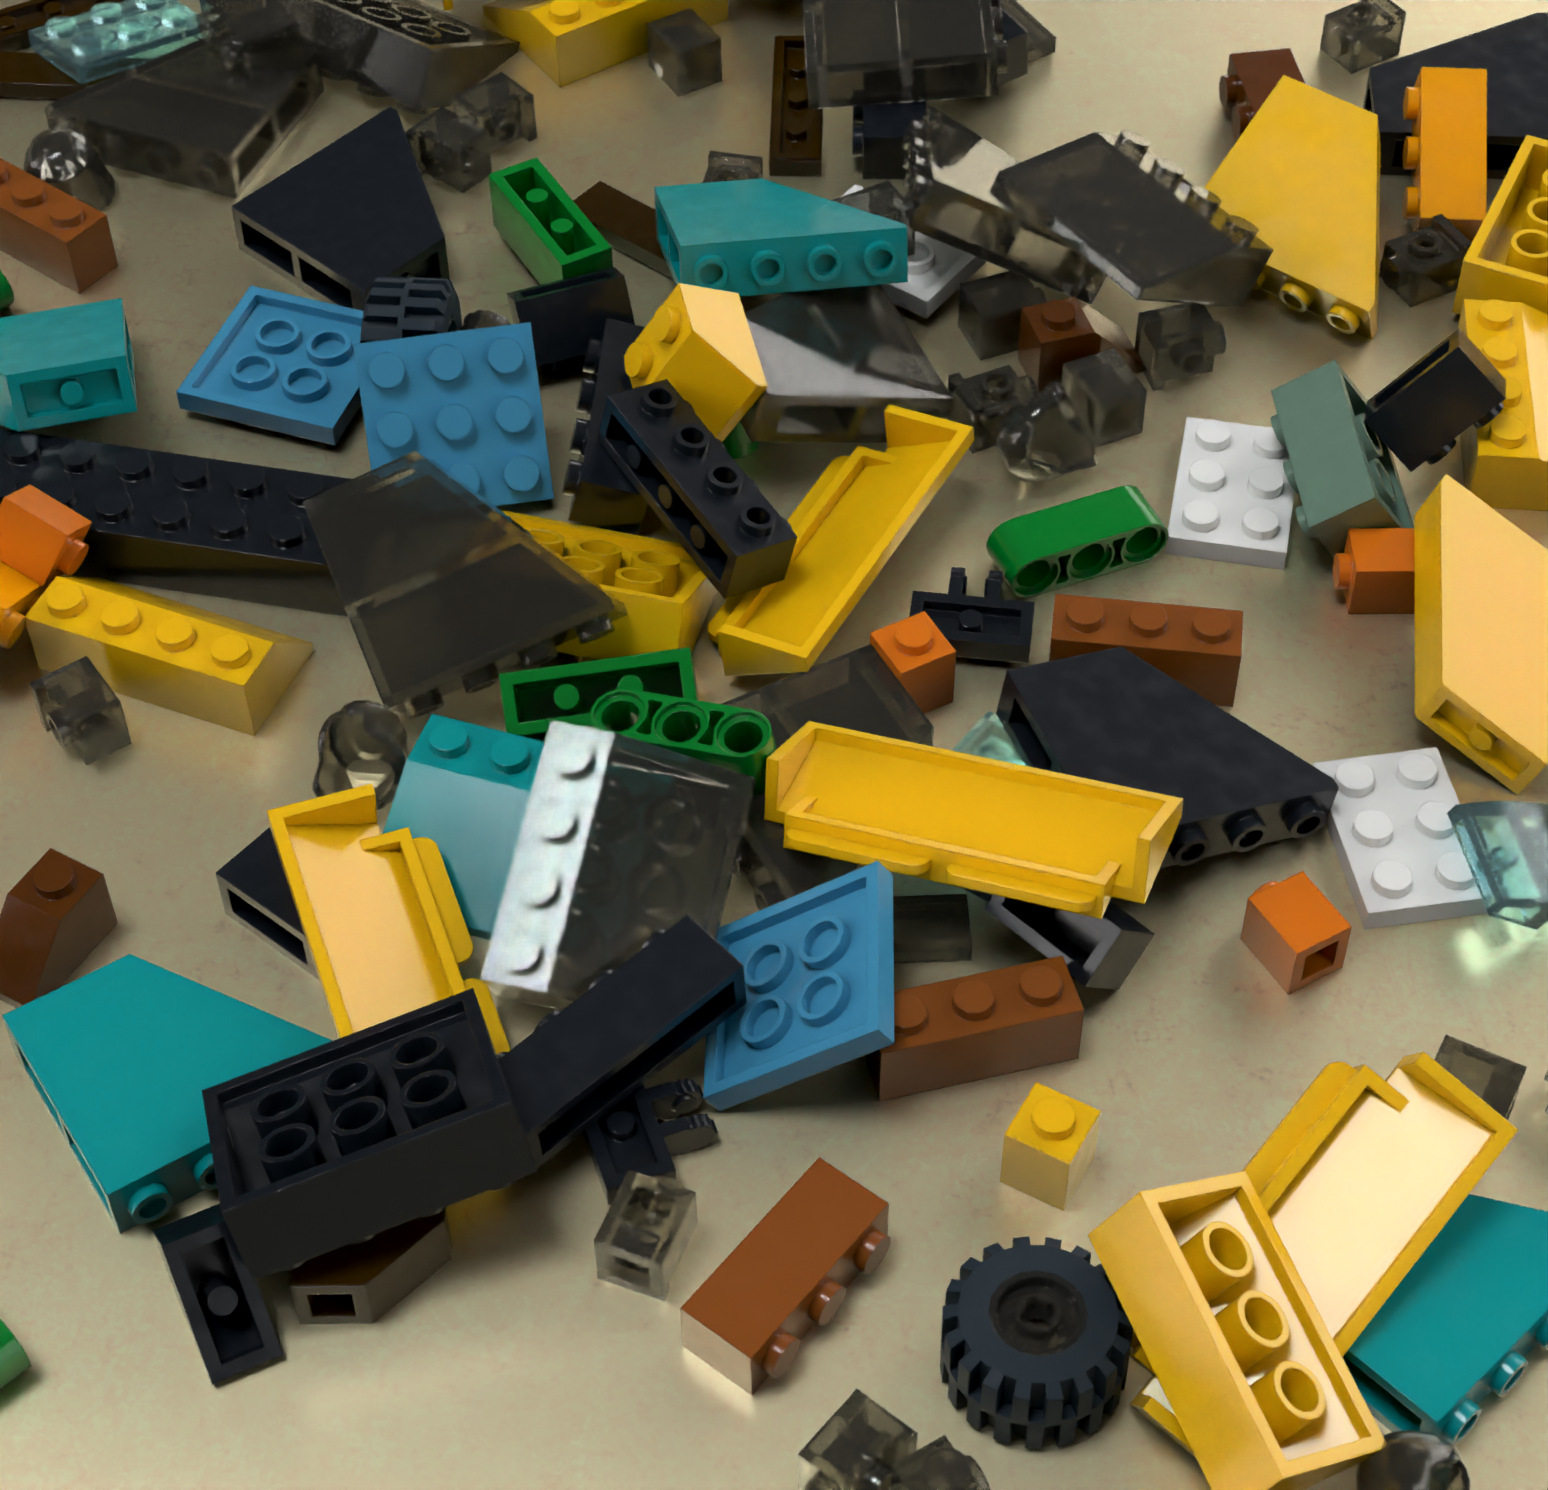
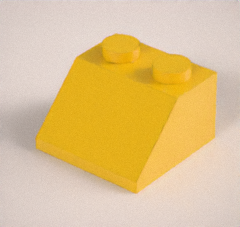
[623,283,768,442]

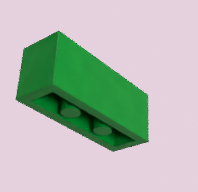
[488,157,613,285]
[499,647,699,739]

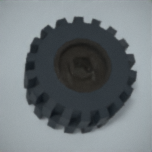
[940,1236,1133,1449]

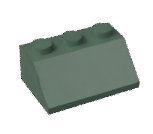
[1271,360,1414,556]

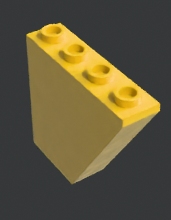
[1178,75,1381,340]
[1414,474,1548,795]

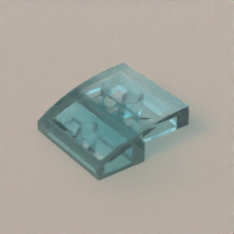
[1447,801,1548,930]

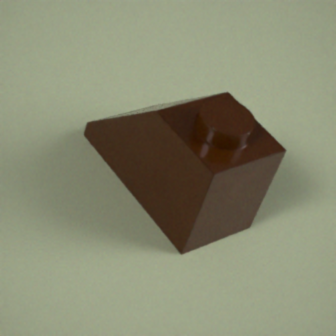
[1018,296,1143,395]
[0,848,118,1008]

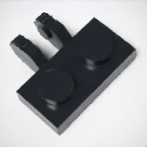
[909,567,1035,663]
[583,1078,718,1205]

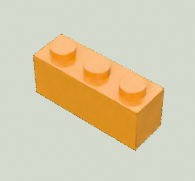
[1402,67,1487,241]

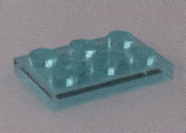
[28,0,214,84]

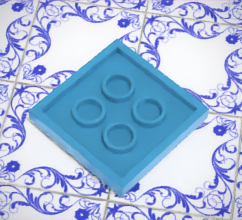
[176,286,363,445]
[353,322,554,518]
[703,861,894,1111]

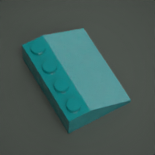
[382,714,677,971]

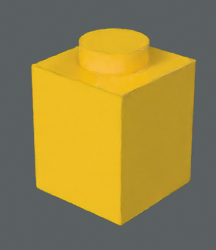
[1000,1082,1101,1211]

